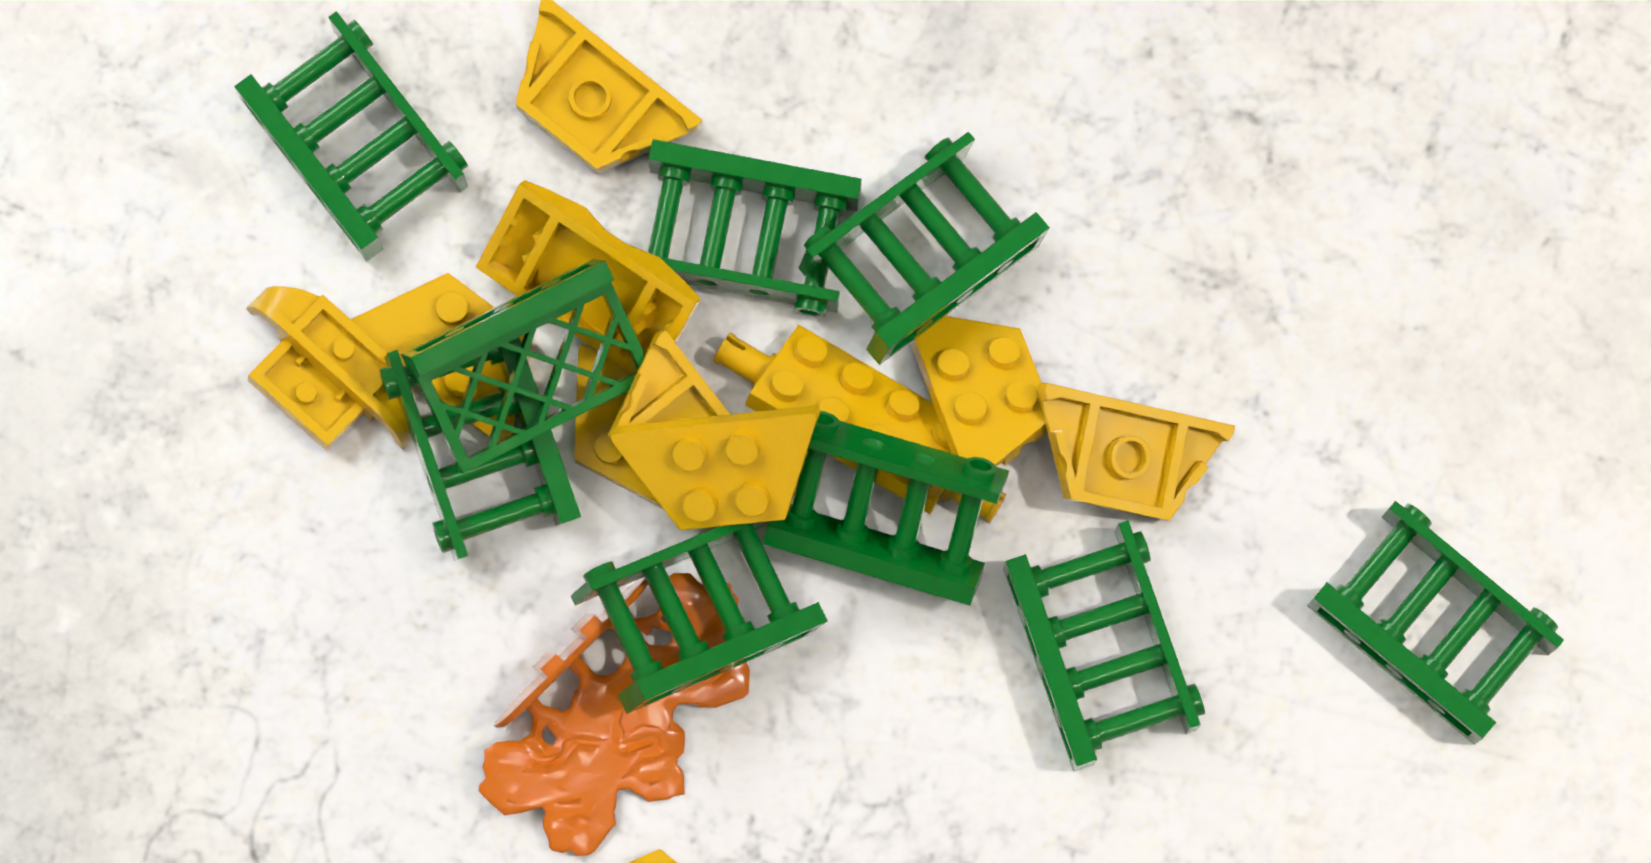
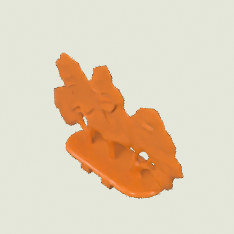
[478,573,750,856]

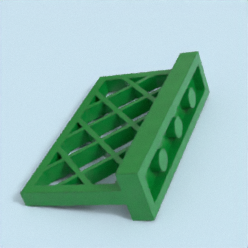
[401,259,645,474]

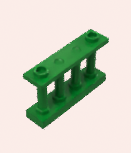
[234,11,468,262]
[798,131,1050,366]
[648,139,862,317]
[379,337,581,561]
[763,411,1009,606]
[1307,500,1564,745]
[1003,520,1205,772]
[570,522,828,714]

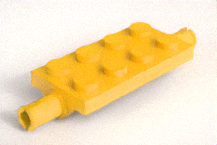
[713,324,1007,524]

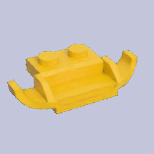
[246,286,416,452]

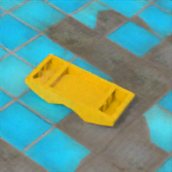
[475,180,701,374]

